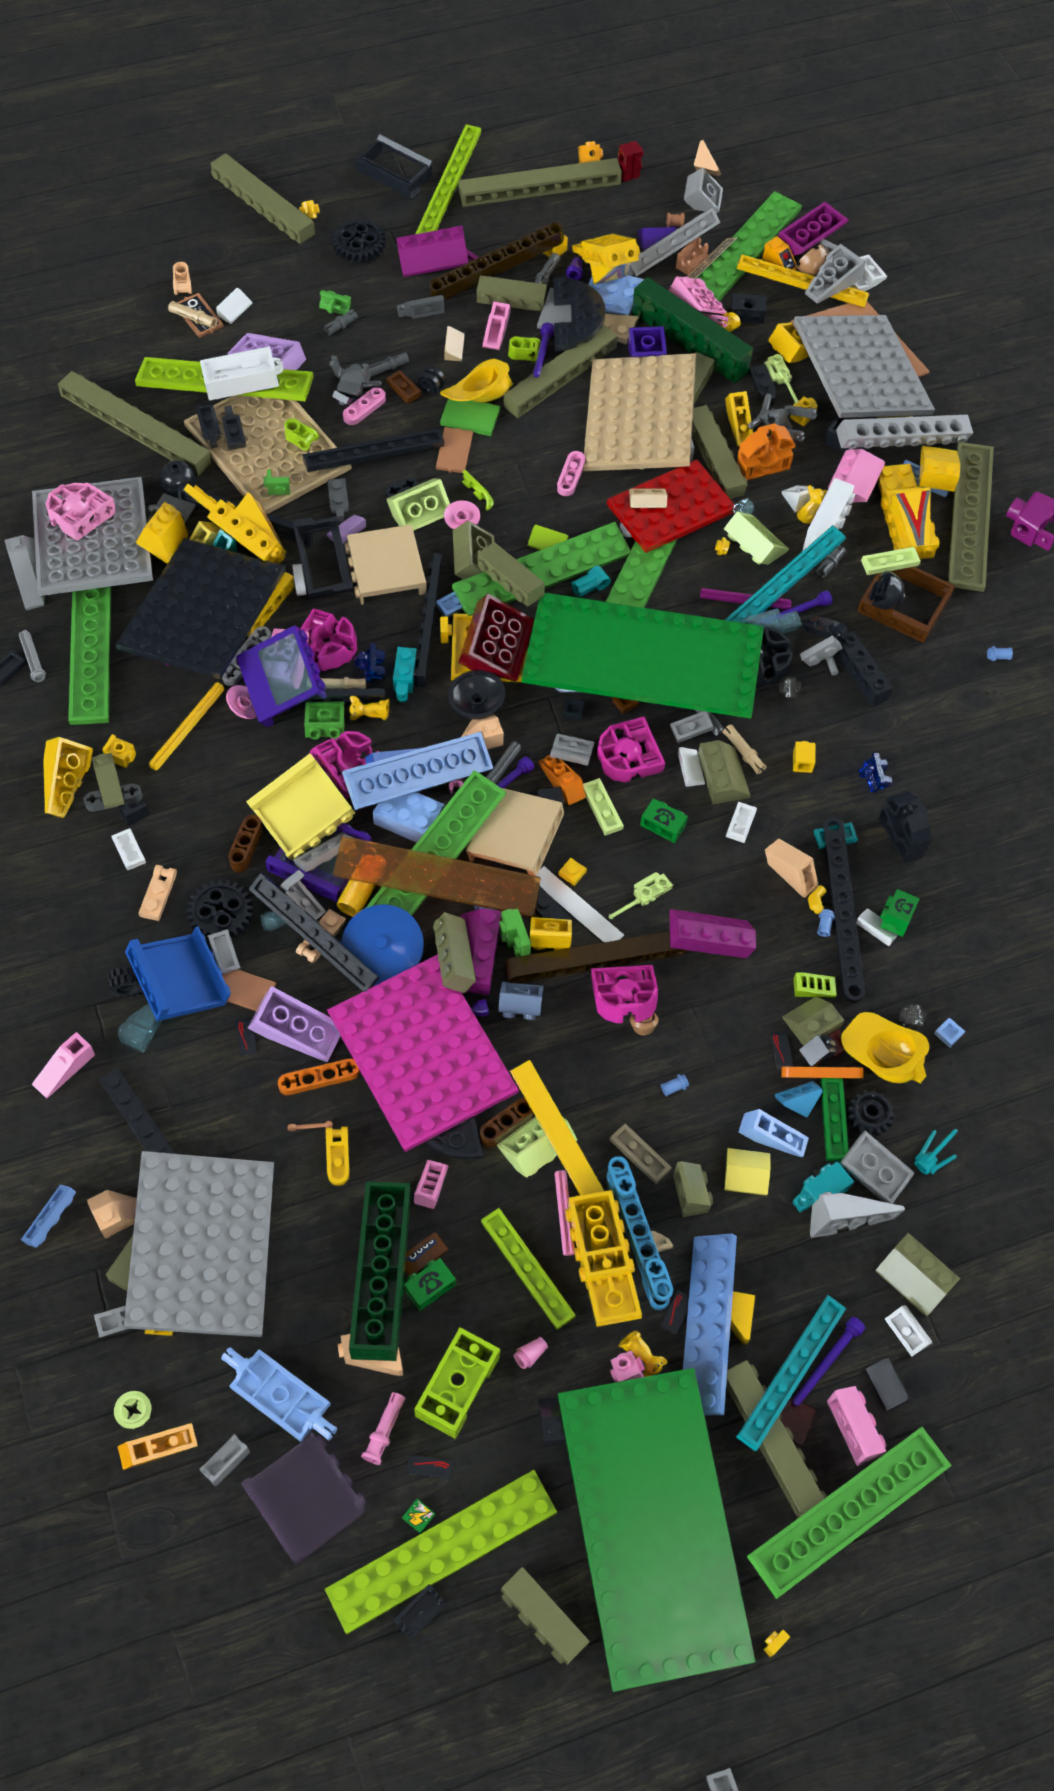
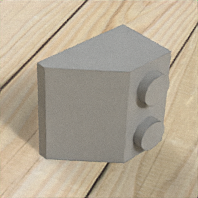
[684,167,723,213]

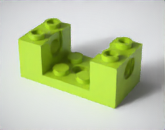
[415,1328,500,1439]

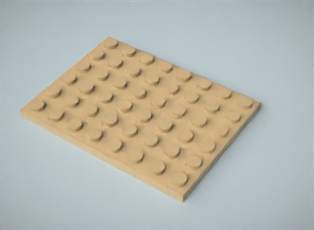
[583,353,696,471]
[184,395,352,514]

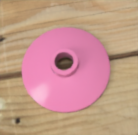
[444,501,480,529]
[226,685,257,719]

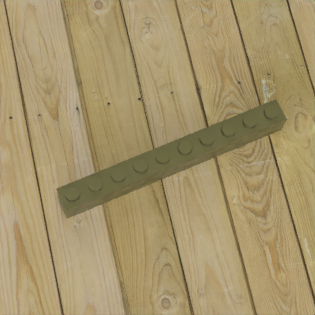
[459,158,622,207]
[58,371,212,476]

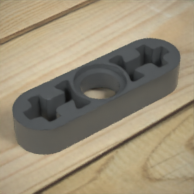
[83,784,143,812]

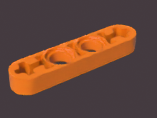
[278,1059,360,1095]
[782,1067,863,1078]

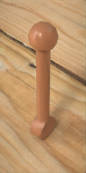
[288,1121,333,1131]

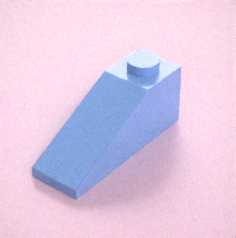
[739,1109,809,1157]

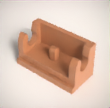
[676,237,709,275]

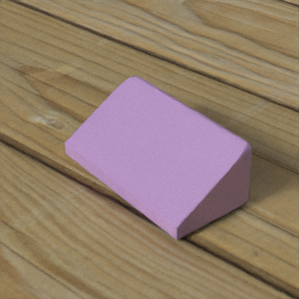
[327,515,366,543]

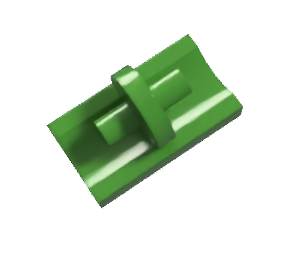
[319,290,351,315]

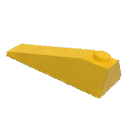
[44,737,93,818]

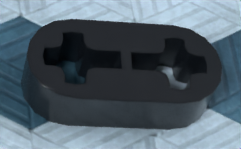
[386,478,418,498]

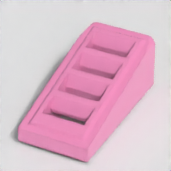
[414,1160,448,1209]

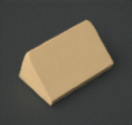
[445,326,465,361]
[629,489,667,508]

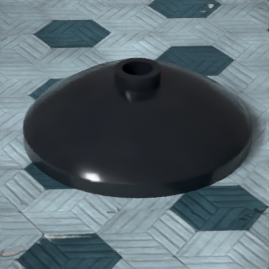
[448,670,506,720]

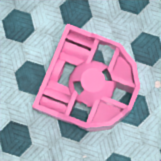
[45,482,115,541]

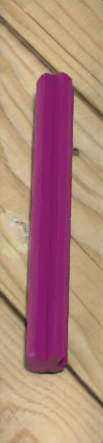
[700,588,792,610]

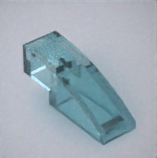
[740,608,802,633]

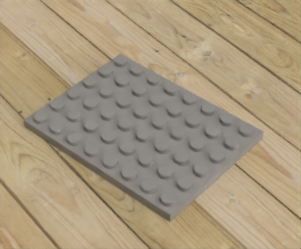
[793,315,935,418]
[32,477,153,596]
[124,1151,274,1337]

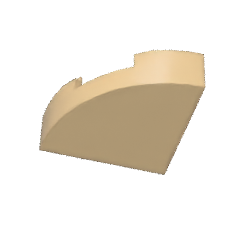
[651,1231,673,1253]

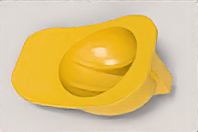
[440,359,513,402]
[841,1012,929,1083]

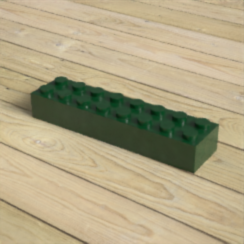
[632,277,753,384]
[349,1181,411,1361]

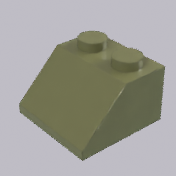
[782,997,844,1046]
[673,1161,713,1217]

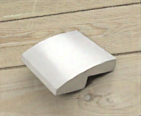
[850,255,887,291]

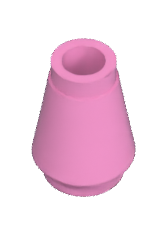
[514,1337,548,1369]

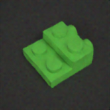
[304,701,345,739]
[499,908,531,957]

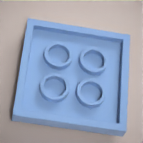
[588,275,644,315]

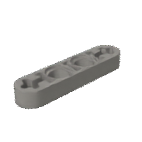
[222,626,271,686]

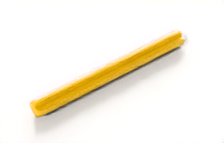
[149,682,224,771]

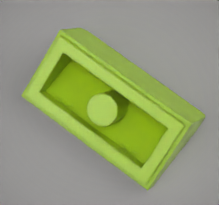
[528,525,568,550]

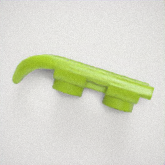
[462,470,494,510]

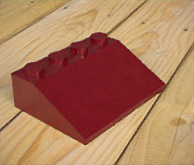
[458,593,535,682]

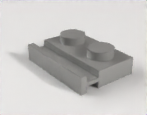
[550,734,594,765]

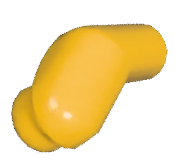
[808,885,826,914]

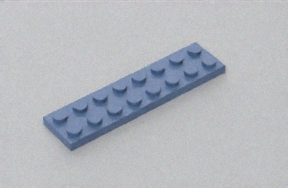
[342,732,493,810]
[683,1234,737,1415]

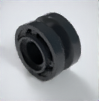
[418,366,446,395]

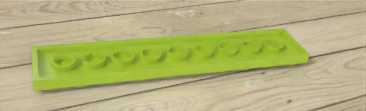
[135,357,314,401]
[325,1470,557,1635]

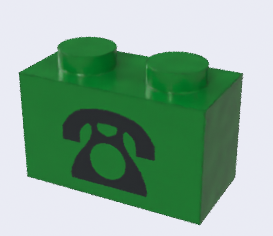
[640,798,688,843]
[880,889,920,937]
[404,1258,456,1311]

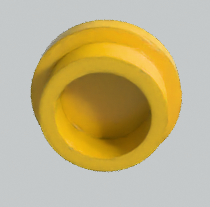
[715,537,730,555]

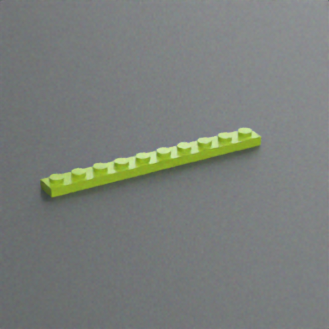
[416,124,481,234]

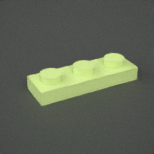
[861,547,920,575]
[583,778,624,836]

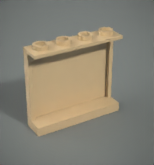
[344,524,426,605]
[466,788,564,878]

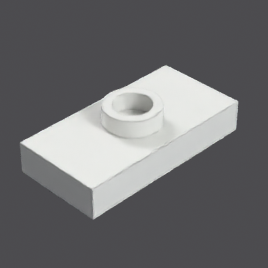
[726,802,757,843]
[111,828,146,871]

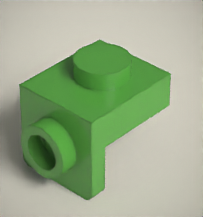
[264,469,290,495]

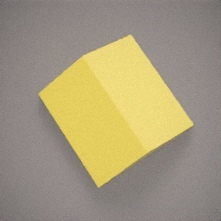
[724,1148,770,1195]

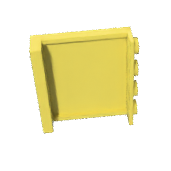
[246,754,355,861]

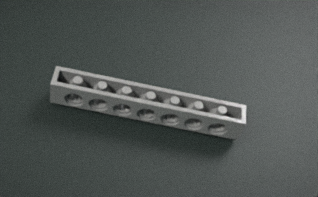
[836,415,973,449]

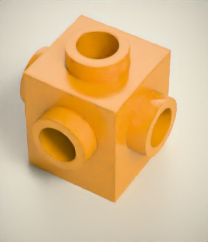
[578,142,603,163]

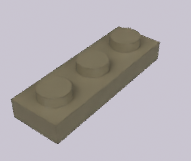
[610,1124,672,1184]

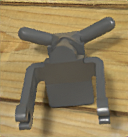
[330,355,382,397]
[748,394,817,442]

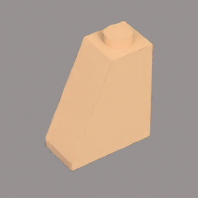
[765,839,818,898]
[337,1334,403,1376]

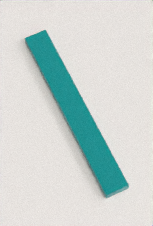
[725,525,846,624]
[737,1295,846,1452]

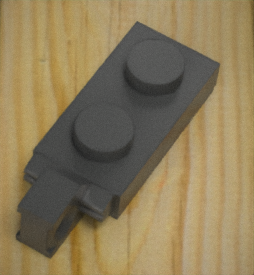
[397,295,445,319]
[327,478,349,523]

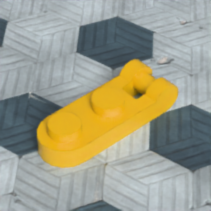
[326,1126,350,1186]

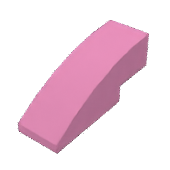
[482,301,511,350]

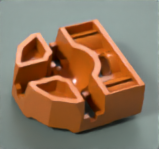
[737,423,795,480]

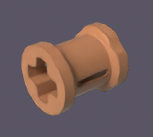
[666,213,684,227]

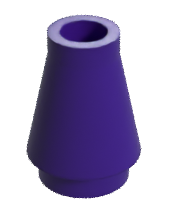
[566,258,583,280]

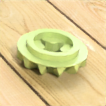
[114,1391,152,1429]

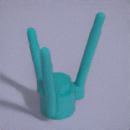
[915,1129,958,1175]

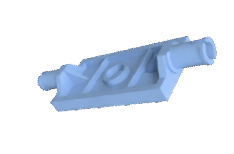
[221,1347,337,1442]

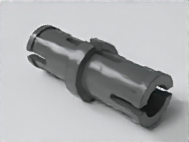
[324,309,358,336]
[816,545,846,578]

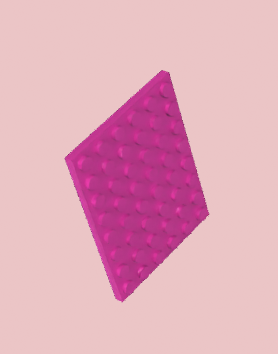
[327,954,519,1152]

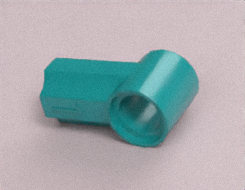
[571,566,611,597]

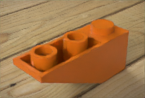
[538,755,586,805]

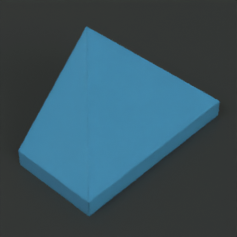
[775,1081,822,1117]

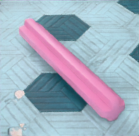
[555,1170,575,1256]

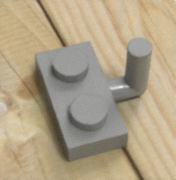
[800,636,843,675]

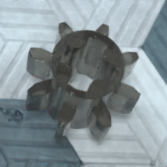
[778,676,802,698]
[899,1004,926,1030]

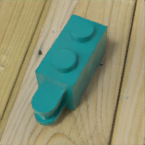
[393,647,417,702]

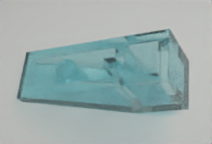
[118,1003,162,1053]

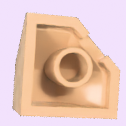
[461,715,504,750]
[87,1190,137,1239]

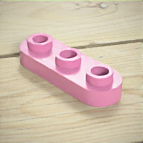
[343,388,386,425]
[557,451,585,496]

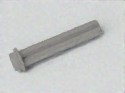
[19,630,46,682]

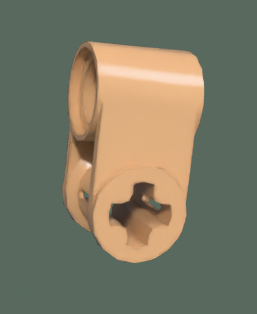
[173,262,192,295]

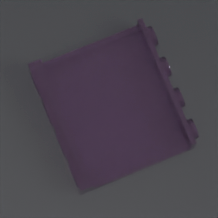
[241,1431,367,1565]

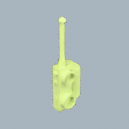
[764,354,799,404]
[609,872,673,919]

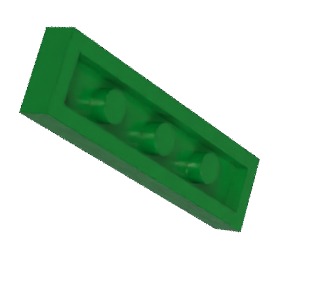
[820,1078,849,1161]

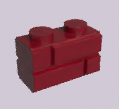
[618,141,644,182]

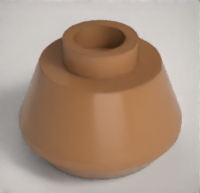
[630,1013,658,1036]

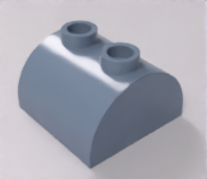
[499,982,543,1020]

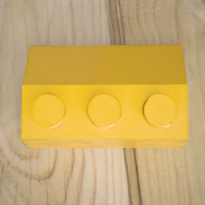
[136,502,189,564]

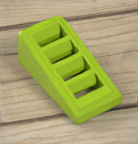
[794,973,836,997]

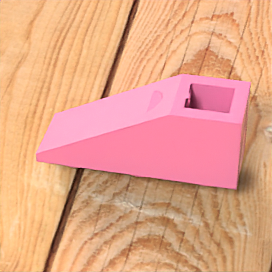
[32,1032,95,1098]

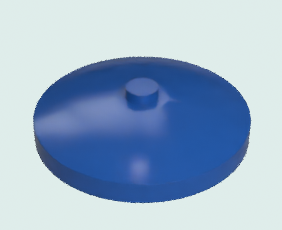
[342,904,424,986]

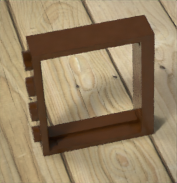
[857,567,955,643]

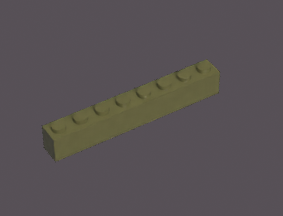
[211,153,315,244]
[503,324,618,418]
[726,1360,827,1518]

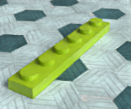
[481,1208,576,1330]

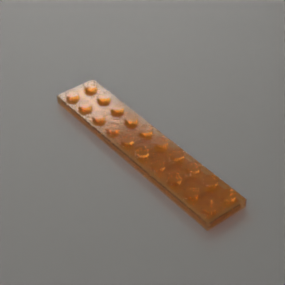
[333,836,541,917]

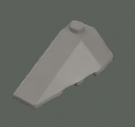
[805,244,865,303]
[4,535,45,611]
[810,1192,905,1238]

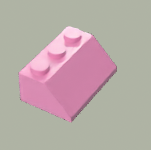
[828,449,885,502]
[827,1386,886,1466]

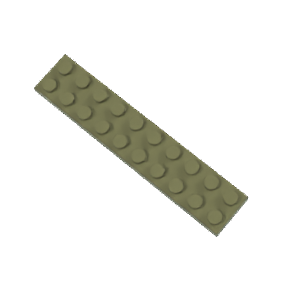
[948,442,994,592]

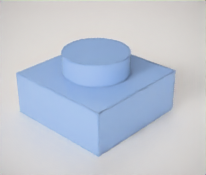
[934,1018,965,1047]

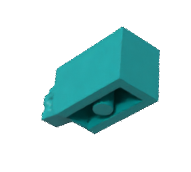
[792,1161,854,1213]

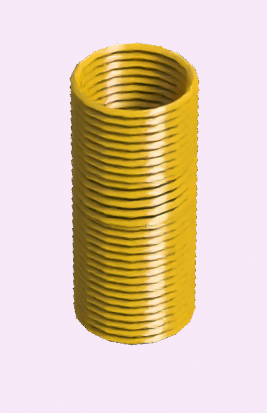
[337,854,386,917]

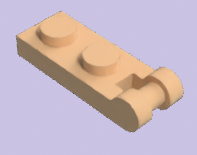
[139,865,177,921]
[296,909,346,963]

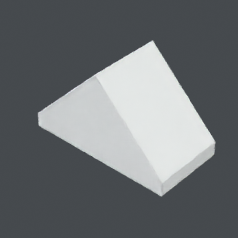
[782,485,814,513]

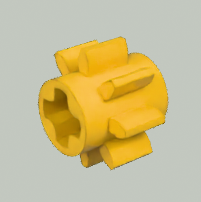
[299,200,320,220]

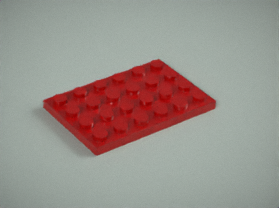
[607,459,737,553]

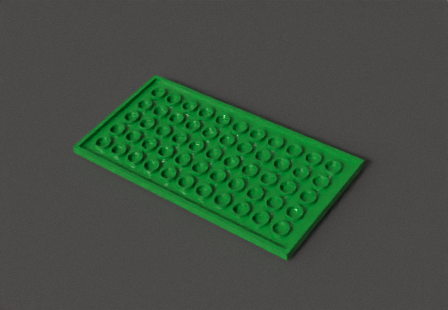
[522,593,764,719]
[557,1368,755,1692]

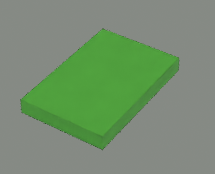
[440,398,500,436]

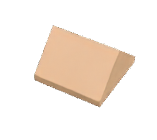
[694,140,721,176]

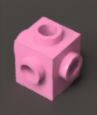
[610,1351,645,1383]

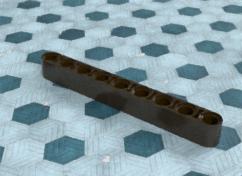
[429,222,564,300]
[505,931,687,983]

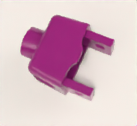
[1006,492,1054,551]

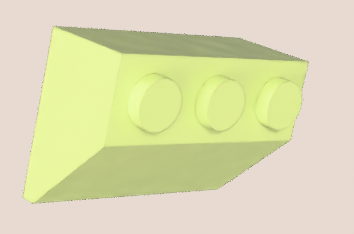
[386,478,450,531]
[724,511,789,565]
[497,1117,577,1178]

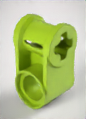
[508,336,541,361]
[284,418,319,451]

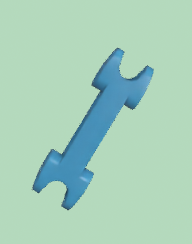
[606,1156,673,1310]

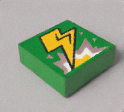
[402,1499,435,1534]

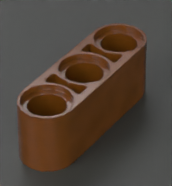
[228,814,263,873]
[480,1098,533,1148]

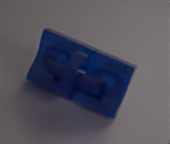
[354,643,385,682]
[859,752,892,793]

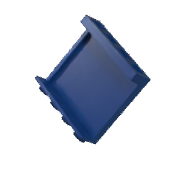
[125,927,231,1021]

